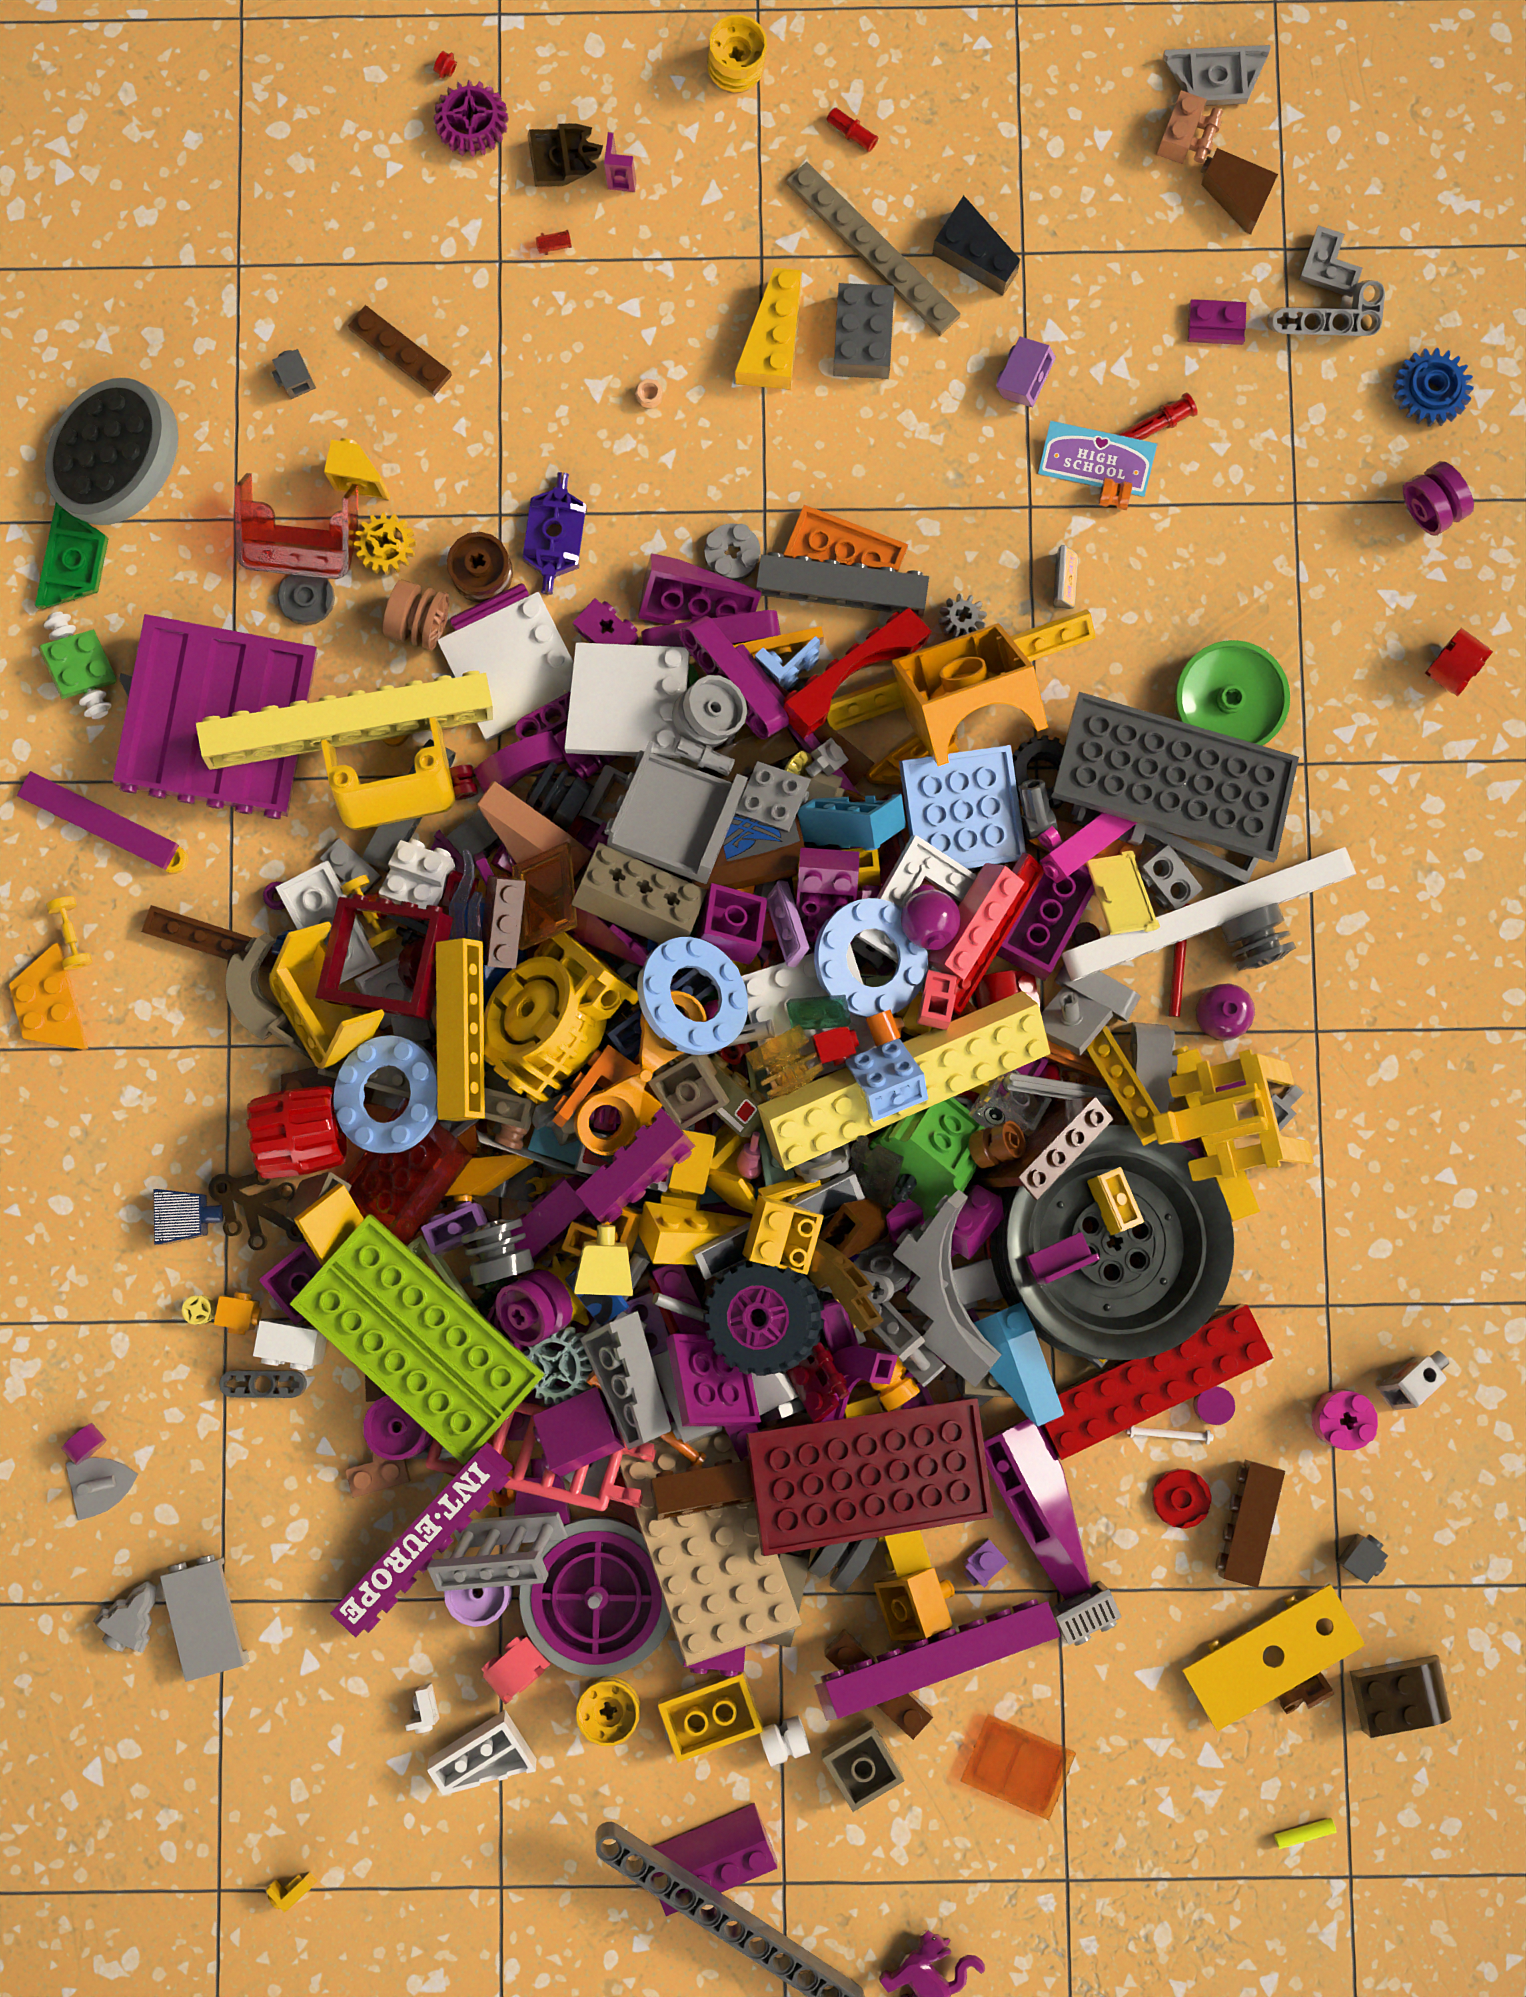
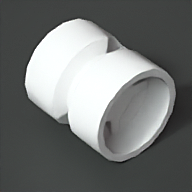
[760,1715,811,1767]

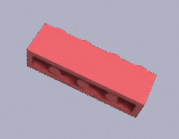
[928,863,1025,980]

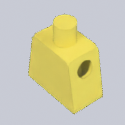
[574,1225,633,1296]

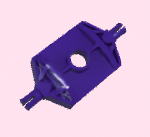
[522,472,587,595]

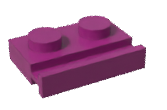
[1188,299,1247,345]

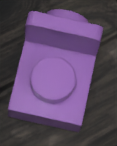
[962,1538,1009,1588]

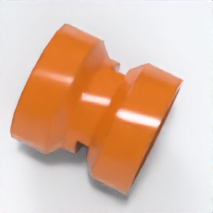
[1098,477,1132,510]

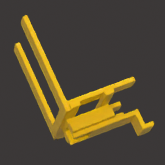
[1152,1049,1314,1181]

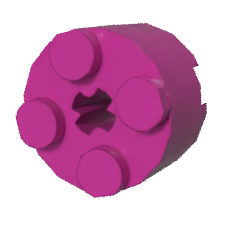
[1311,1390,1378,1450]

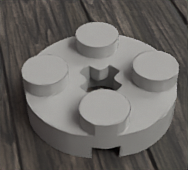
[704,523,761,581]
[793,1143,851,1183]

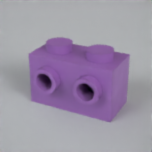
[996,336,1056,408]
[421,1201,489,1256]

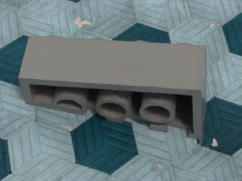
[580,1311,672,1450]

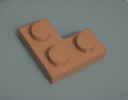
[345,1449,411,1498]

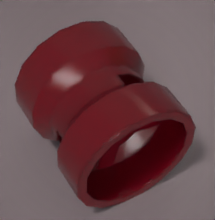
[449,765,479,800]

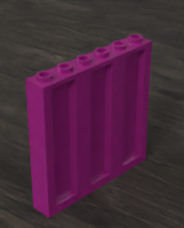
[113,614,318,820]

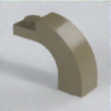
[225,933,284,1040]
[762,1549,811,1648]

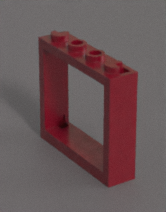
[315,894,453,1020]

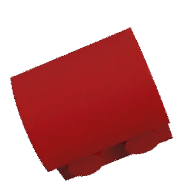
[975,970,1041,1012]

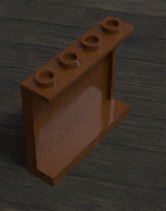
[969,1097,1113,1200]

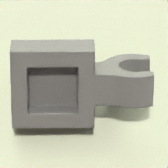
[806,738,849,778]
[1271,1085,1304,1132]

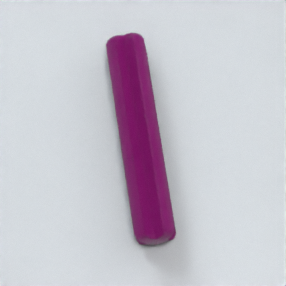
[450,583,529,631]

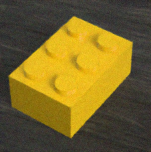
[658,1672,763,1763]

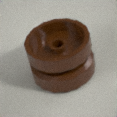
[447,532,513,603]

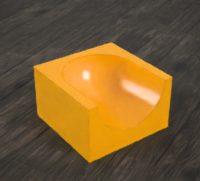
[892,623,1048,767]

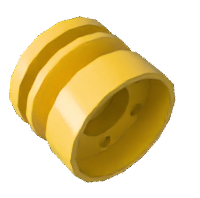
[707,15,767,93]
[576,1677,640,1746]

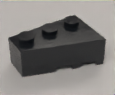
[932,195,1020,296]

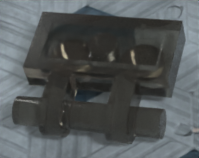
[845,1135,904,1207]

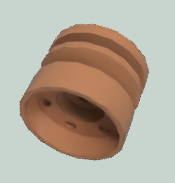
[383,579,449,651]

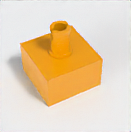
[873,1568,955,1641]

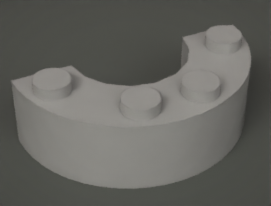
[1124,1022,1178,1126]

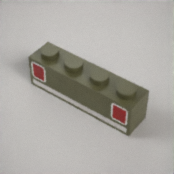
[669,1053,769,1138]

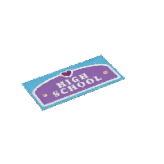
[1038,421,1157,497]

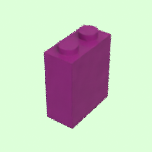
[533,1387,625,1477]

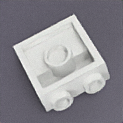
[378,839,456,909]

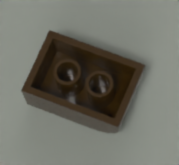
[1350,1655,1452,1738]

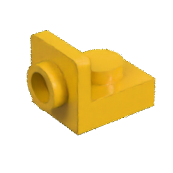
[265,1872,318,1913]

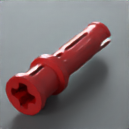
[1116,392,1198,440]

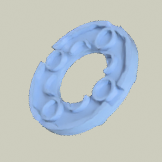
[814,898,928,1018]
[637,937,748,1055]
[334,1036,438,1153]

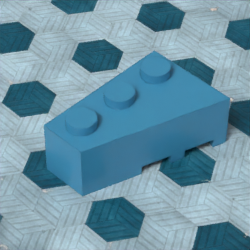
[798,794,906,851]

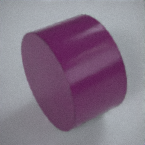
[1193,1386,1235,1425]
[61,1423,107,1465]

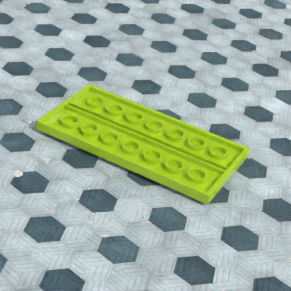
[290,1214,546,1465]

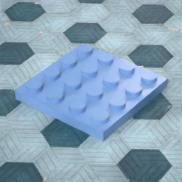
[899,745,1026,869]

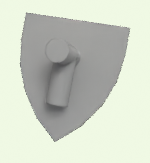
[66,1457,138,1521]

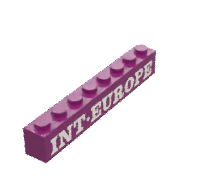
[330,1442,513,1638]

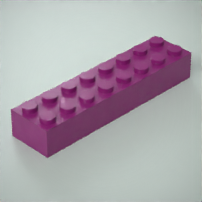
[814,1598,1061,1721]

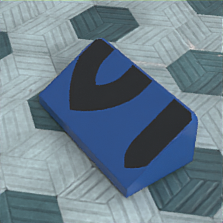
[565,1266,629,1325]

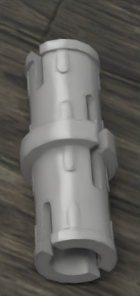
[674,736,735,776]

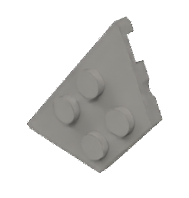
[1163,45,1271,106]

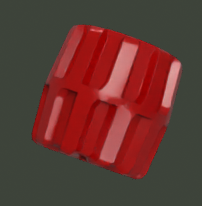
[246,1086,347,1179]

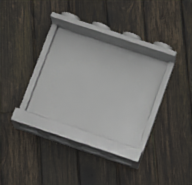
[604,741,748,884]

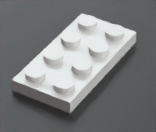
[275,861,381,984]

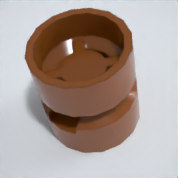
[969,1120,1026,1168]

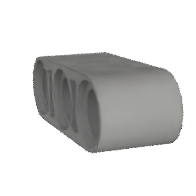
[1054,964,1141,1022]

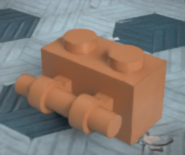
[1157,90,1223,164]

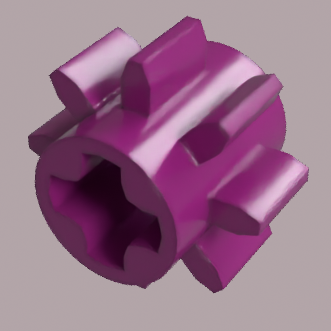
[589,1105,621,1130]

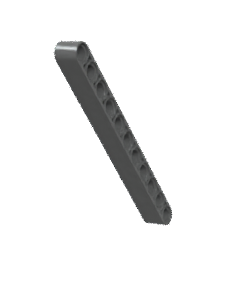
[595,1822,865,1997]

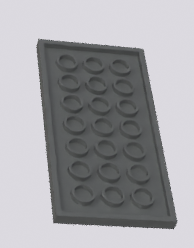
[1051,692,1299,863]

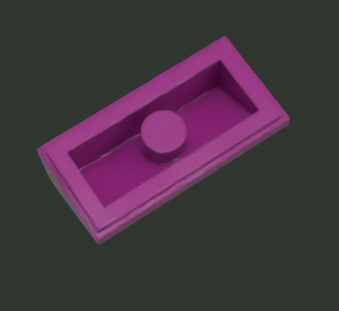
[886,1199,924,1247]

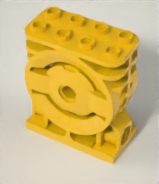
[484,919,639,1105]

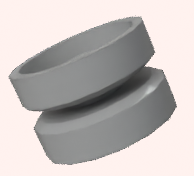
[672,675,747,749]

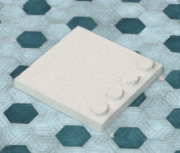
[438,592,574,741]
[565,643,690,758]

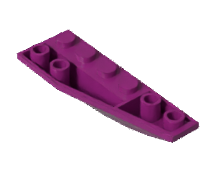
[983,1418,1092,1600]

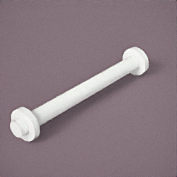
[1126,1426,1214,1445]

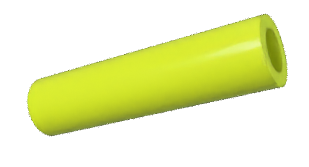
[1274,1818,1337,1849]

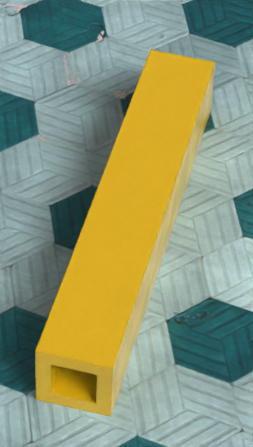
[1172,1046,1261,1222]

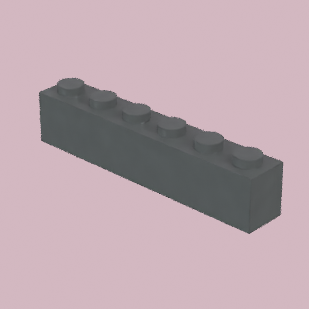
[756,552,929,617]

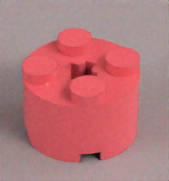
[481,1634,551,1705]

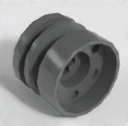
[1220,903,1296,971]
[460,1218,535,1285]

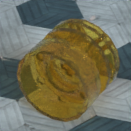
[745,1024,824,1099]

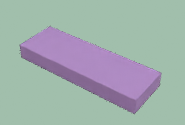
[767,880,810,967]

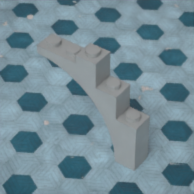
[893,1190,1001,1387]

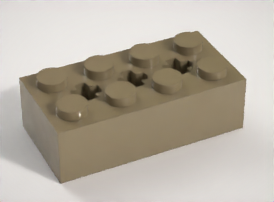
[571,843,707,944]

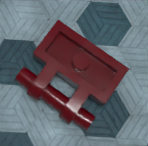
[786,1342,850,1422]

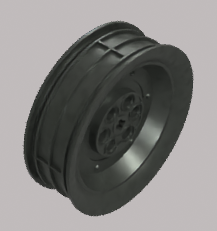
[990,1125,1234,1360]

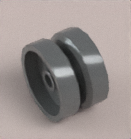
[808,1537,878,1594]

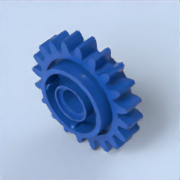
[1393,348,1474,427]

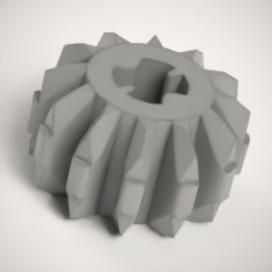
[939,594,987,639]

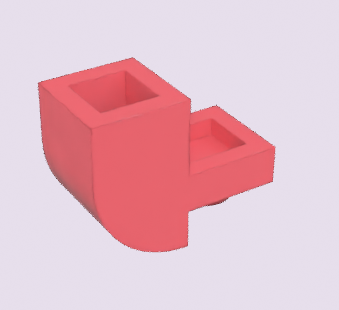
[917,970,957,1030]

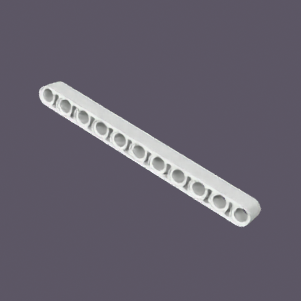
[1061,847,1357,981]

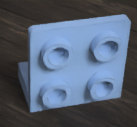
[755,636,820,691]
[846,1039,928,1122]

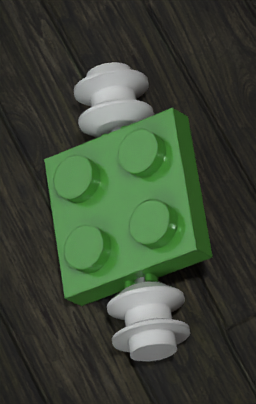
[39,612,117,719]

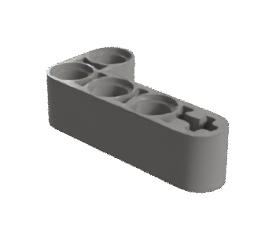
[1267,280,1385,336]

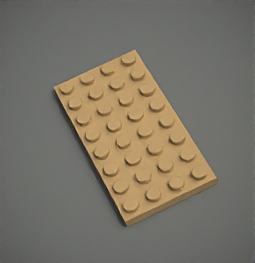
[619,1425,802,1666]

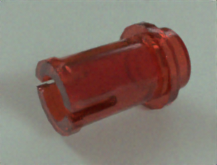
[535,230,572,255]

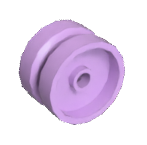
[444,1585,514,1627]

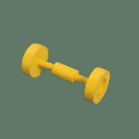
[340,875,397,949]
[46,896,93,970]

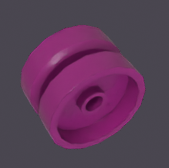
[1403,461,1474,536]
[496,1269,573,1347]
[363,1395,433,1460]

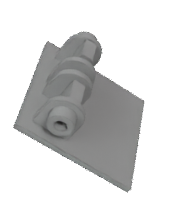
[735,761,811,832]

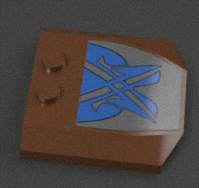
[692,787,805,890]

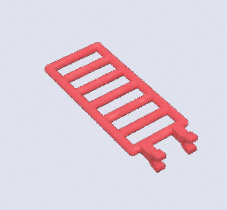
[425,1401,656,1511]

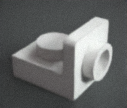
[405,1683,440,1734]

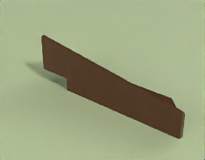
[769,676,875,786]

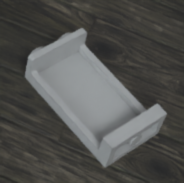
[160,1554,250,1682]

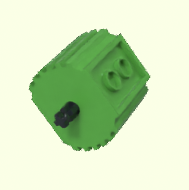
[859,1097,987,1222]

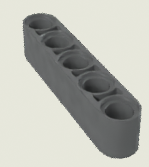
[363,739,456,873]

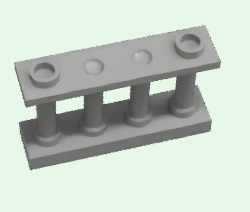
[870,1296,946,1387]
[427,1512,568,1591]

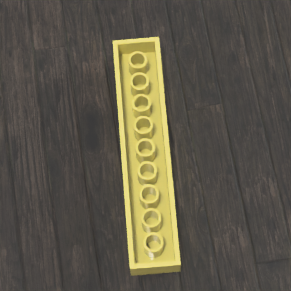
[196,670,493,770]
[757,991,1050,1170]

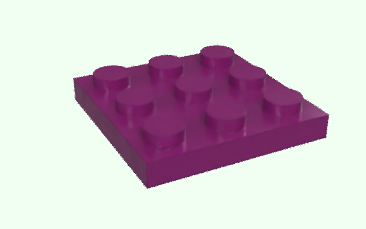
[666,1334,761,1427]

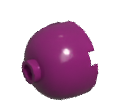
[1195,983,1255,1041]

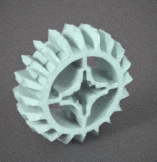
[523,1327,594,1405]

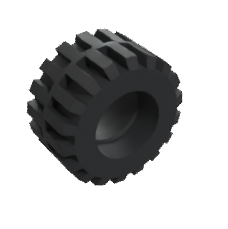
[1012,735,1066,809]

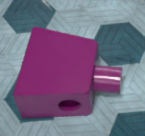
[514,1457,572,1524]

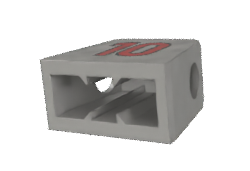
[1377,1351,1449,1410]

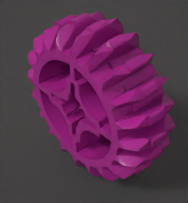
[434,80,509,158]

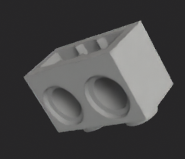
[1137,844,1203,911]

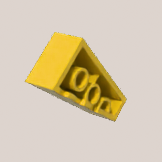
[735,267,802,390]
[638,1201,752,1266]

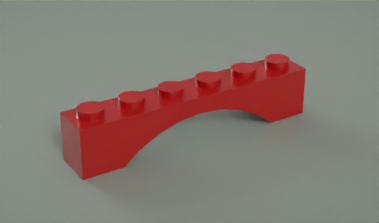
[783,608,932,739]

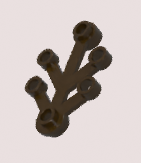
[208,1169,306,1250]

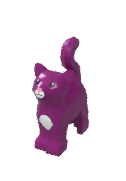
[879,1930,985,1997]

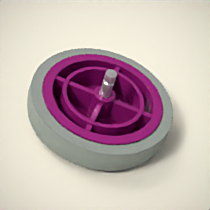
[519,1516,671,1677]

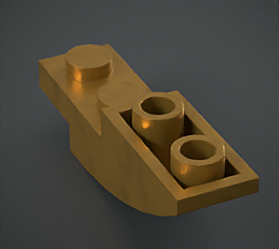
[807,1238,884,1333]

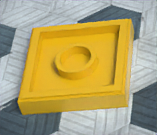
[294,1184,364,1266]

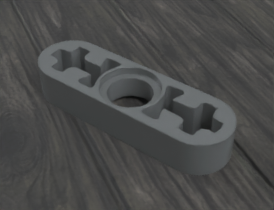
[219,1370,307,1398]

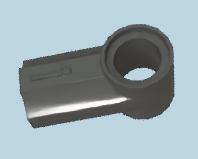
[1018,779,1058,840]

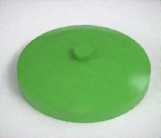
[1175,640,1290,746]

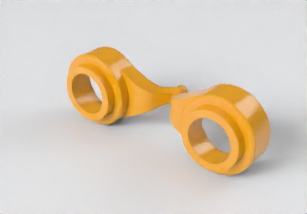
[574,990,707,1156]

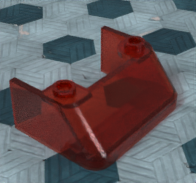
[234,473,358,579]

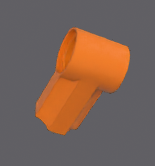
[866,1010,905,1047]

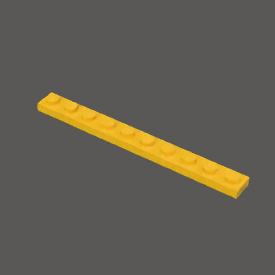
[826,609,1096,731]

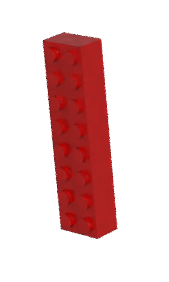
[1042,1304,1274,1460]

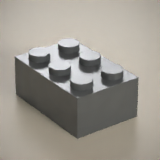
[833,283,894,379]

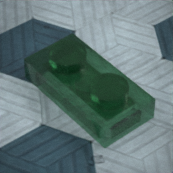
[786,994,851,1031]

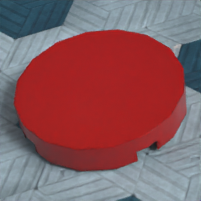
[1152,1468,1212,1529]

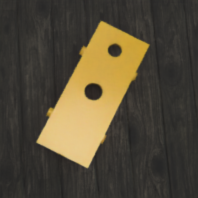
[1181,1584,1366,1732]

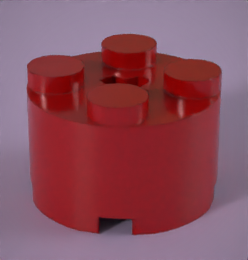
[1425,627,1493,697]

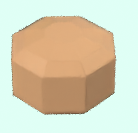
[635,378,663,409]

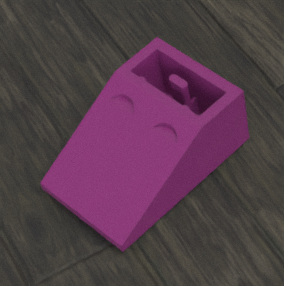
[796,848,859,945]

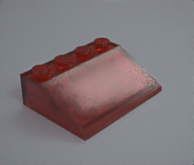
[345,1097,473,1247]

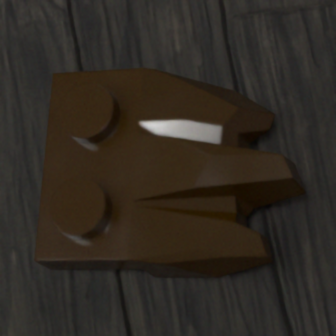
[527,123,603,187]

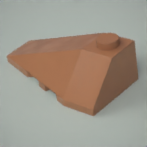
[476,781,591,898]

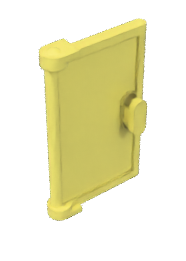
[1086,851,1160,935]

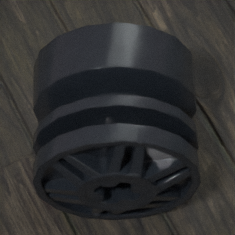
[526,761,594,832]

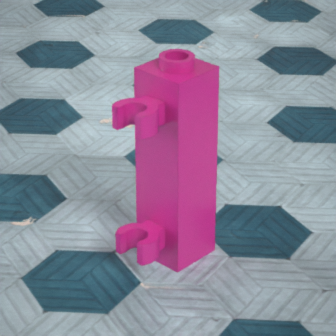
[1038,811,1137,884]

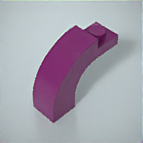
[474,731,567,793]
[821,1346,898,1422]

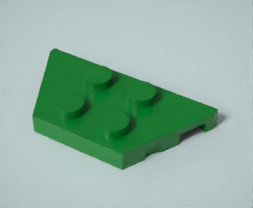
[35,502,109,609]

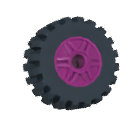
[703,1260,825,1376]

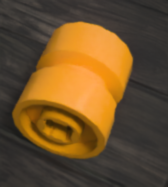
[869,1357,920,1412]

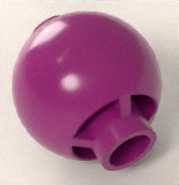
[901,885,960,950]

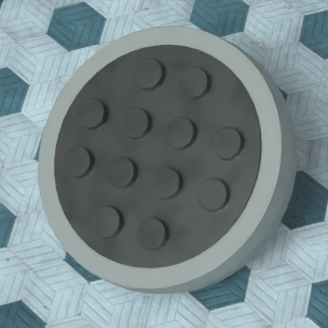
[45,378,178,525]

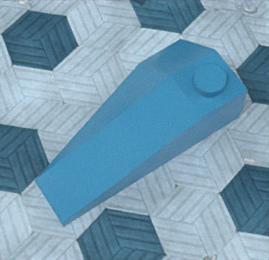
[974,1302,1064,1427]

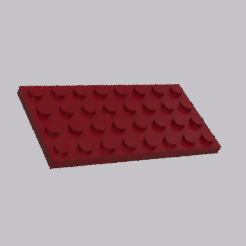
[746,1398,994,1556]

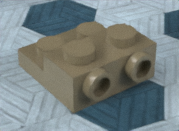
[648,1053,730,1130]

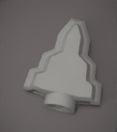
[93,1581,157,1653]

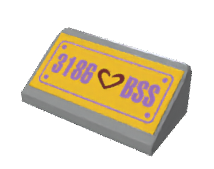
[1053,545,1078,609]

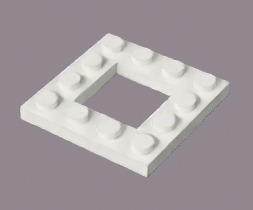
[855,835,977,981]

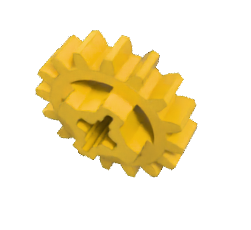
[354,512,417,575]

